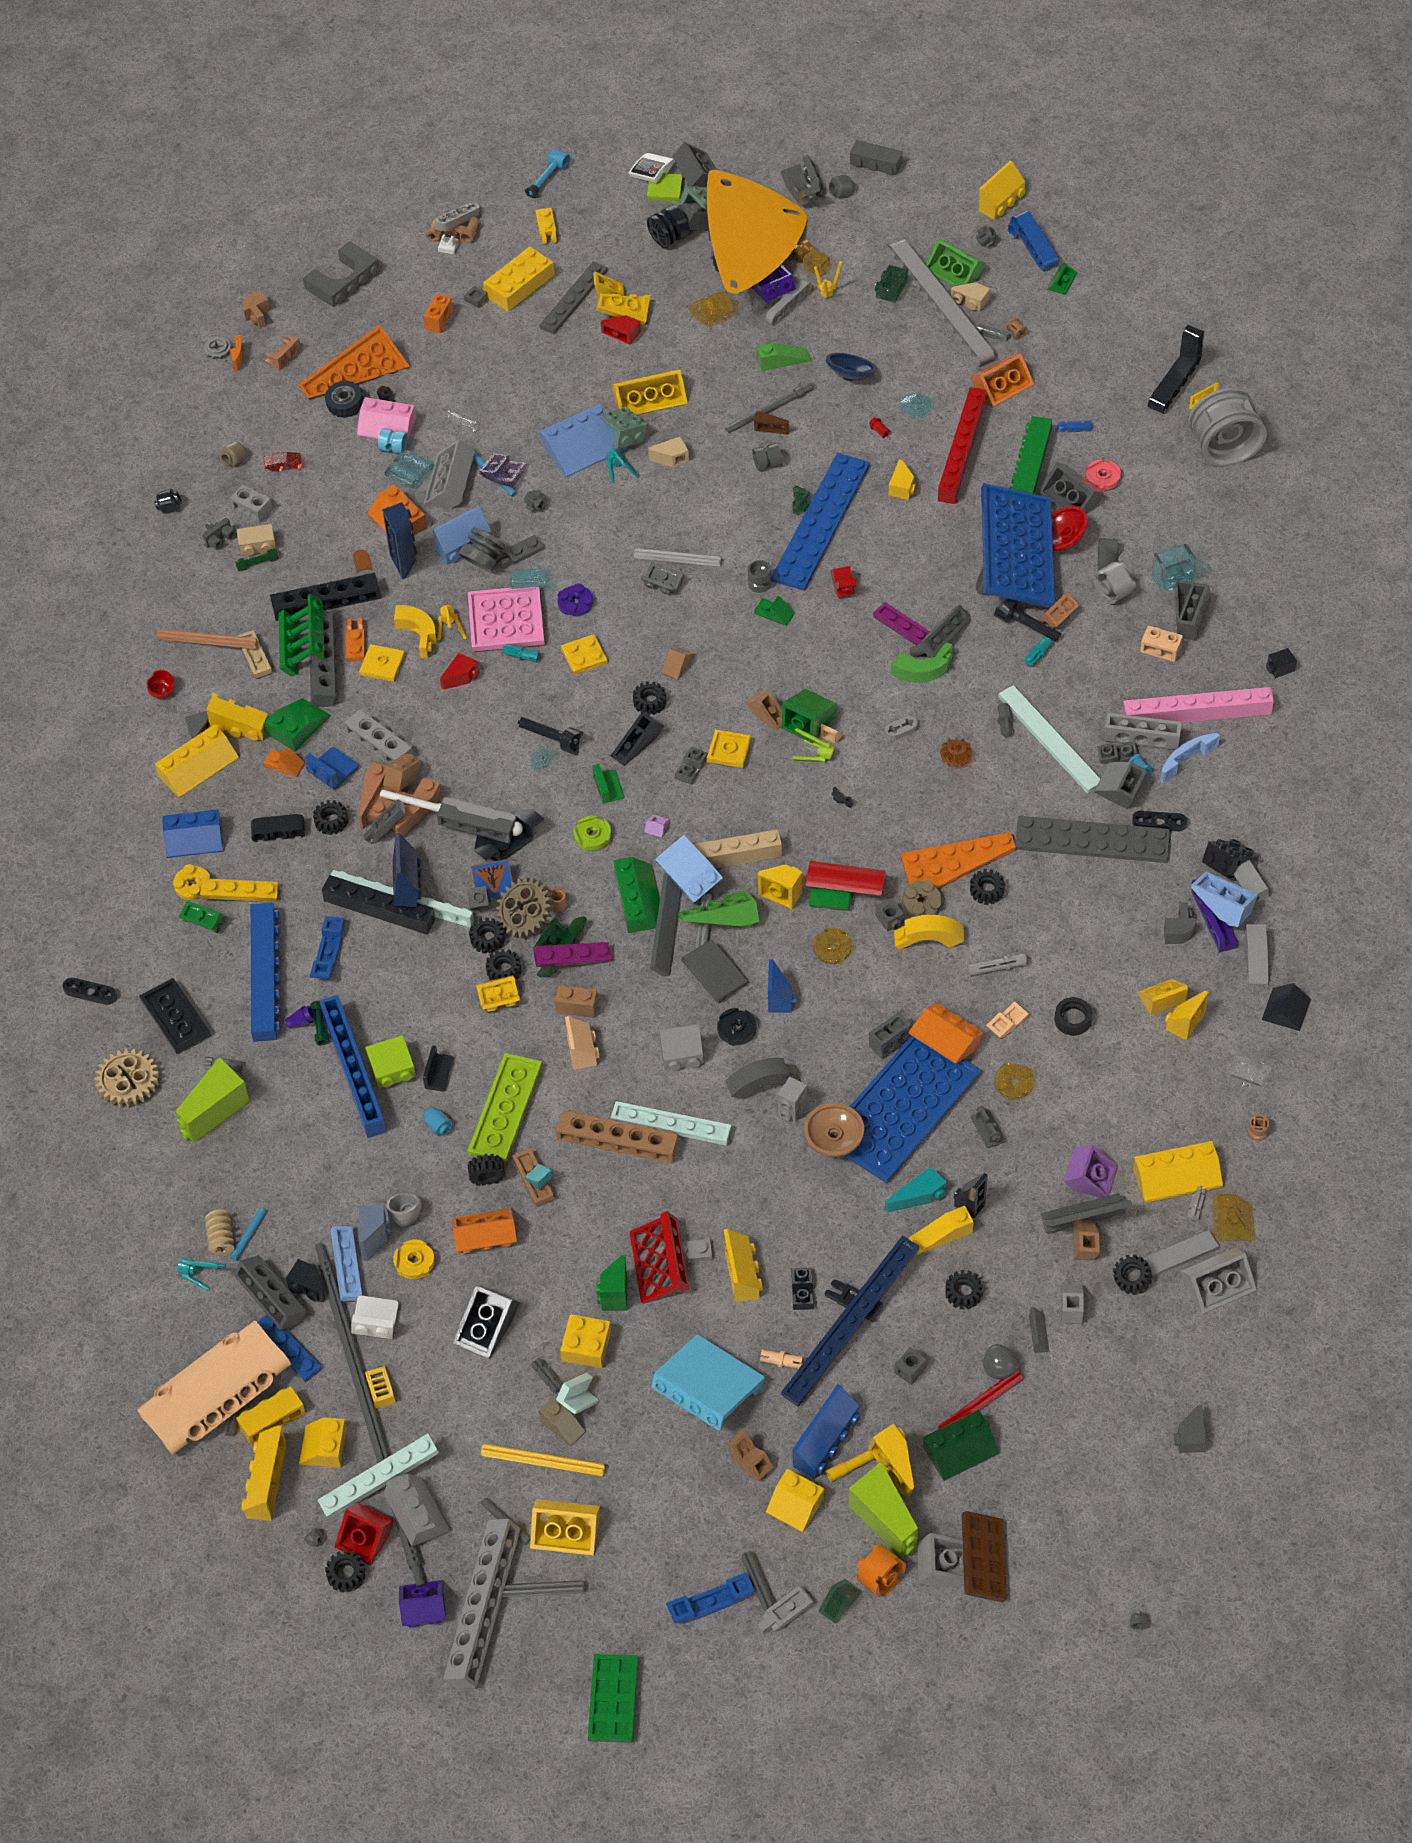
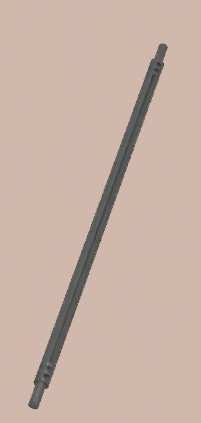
[315,1243,425,1588]

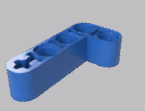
[1008,210,1059,271]

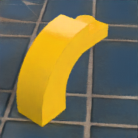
[394,605,437,658]
[894,915,964,949]

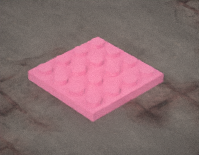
[468,585,545,652]

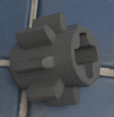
[976,225,997,247]
[524,490,546,512]

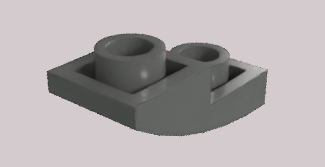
[1097,742,1137,764]
[675,747,708,785]

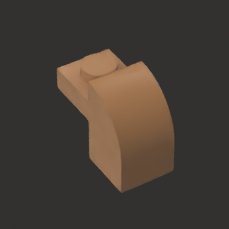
[242,290,270,329]
[726,1429,773,1481]

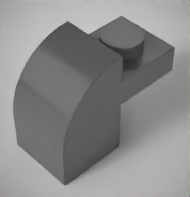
[1164,902,1196,944]

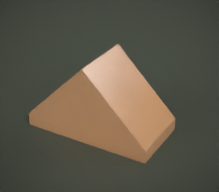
[662,647,695,680]

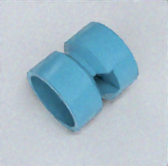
[378,428,408,454]

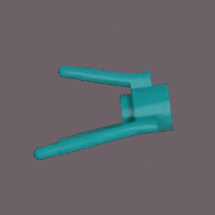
[606,448,639,483]
[177,1257,226,1291]

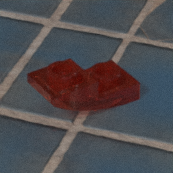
[263,452,302,472]

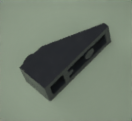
[610,711,664,766]
[953,1173,988,1219]

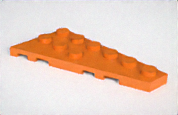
[298,324,410,399]
[900,832,1016,900]

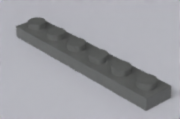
[539,262,607,334]

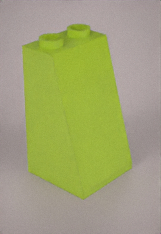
[175,1058,250,1144]
[849,1462,918,1559]

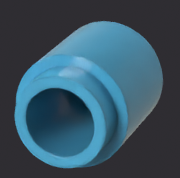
[423,1107,452,1136]

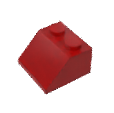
[334,1502,394,1565]

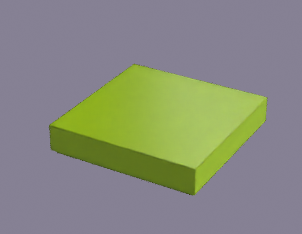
[647,174,683,201]

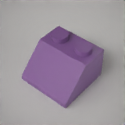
[1064,1144,1118,1198]

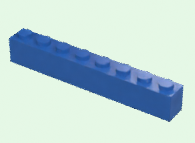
[250,902,280,1042]
[319,995,386,1138]

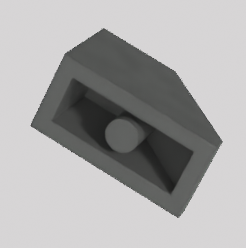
[1174,1405,1207,1453]

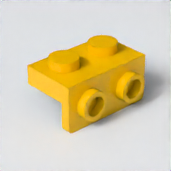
[476,975,520,1012]

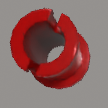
[869,417,890,438]

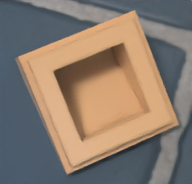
[820,724,843,744]

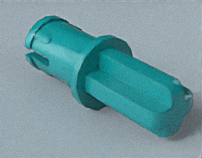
[1024,637,1052,666]
[503,644,539,662]

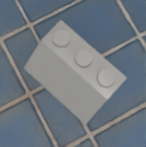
[1181,1248,1257,1314]
[384,1474,450,1546]

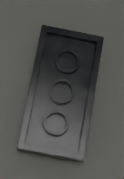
[139,978,211,1054]

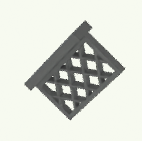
[1041,1193,1132,1233]

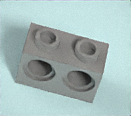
[230,485,272,523]
[778,1077,807,1122]

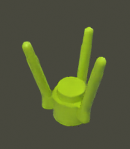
[792,728,835,763]

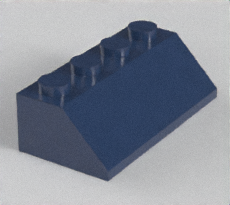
[382,502,417,579]
[392,833,422,907]

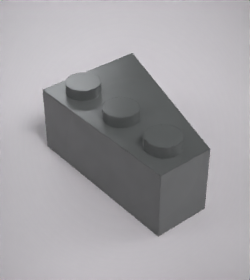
[1174,580,1211,639]

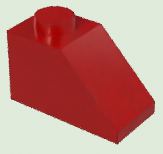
[601,315,641,345]
[440,653,479,690]

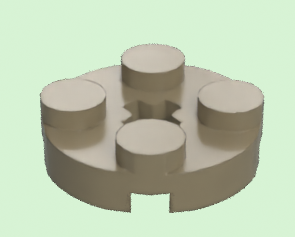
[902,881,941,917]

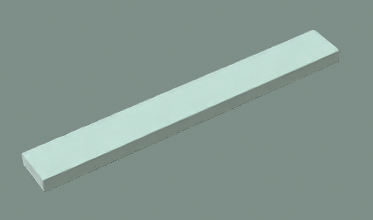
[998,685,1100,794]

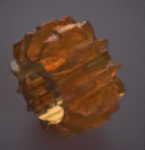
[940,737,972,768]

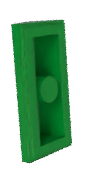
[1047,262,1077,295]

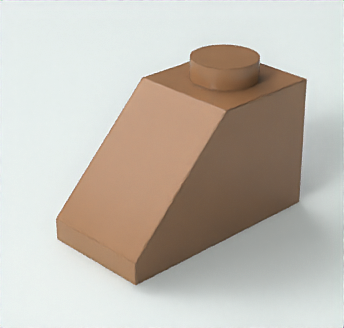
[745,690,782,730]

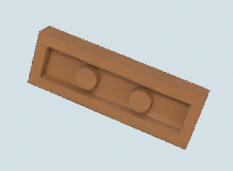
[512,1148,554,1207]

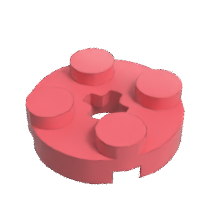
[1085,460,1121,491]

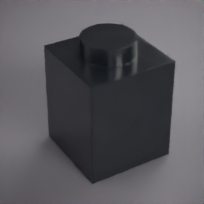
[1266,648,1297,678]

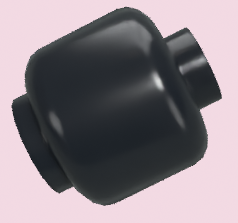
[154,488,182,514]

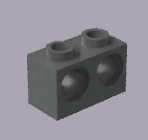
[868,1012,911,1059]

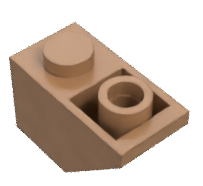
[1072,1220,1100,1260]

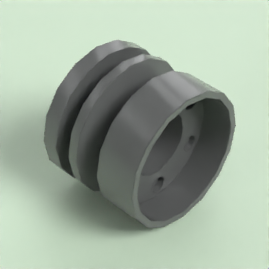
[458,527,505,572]

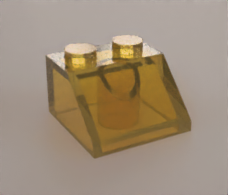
[686,291,734,325]

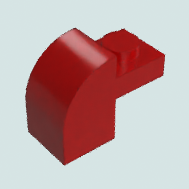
[831,566,857,597]

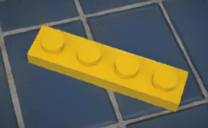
[200,878,278,902]

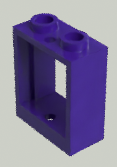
[752,264,796,302]

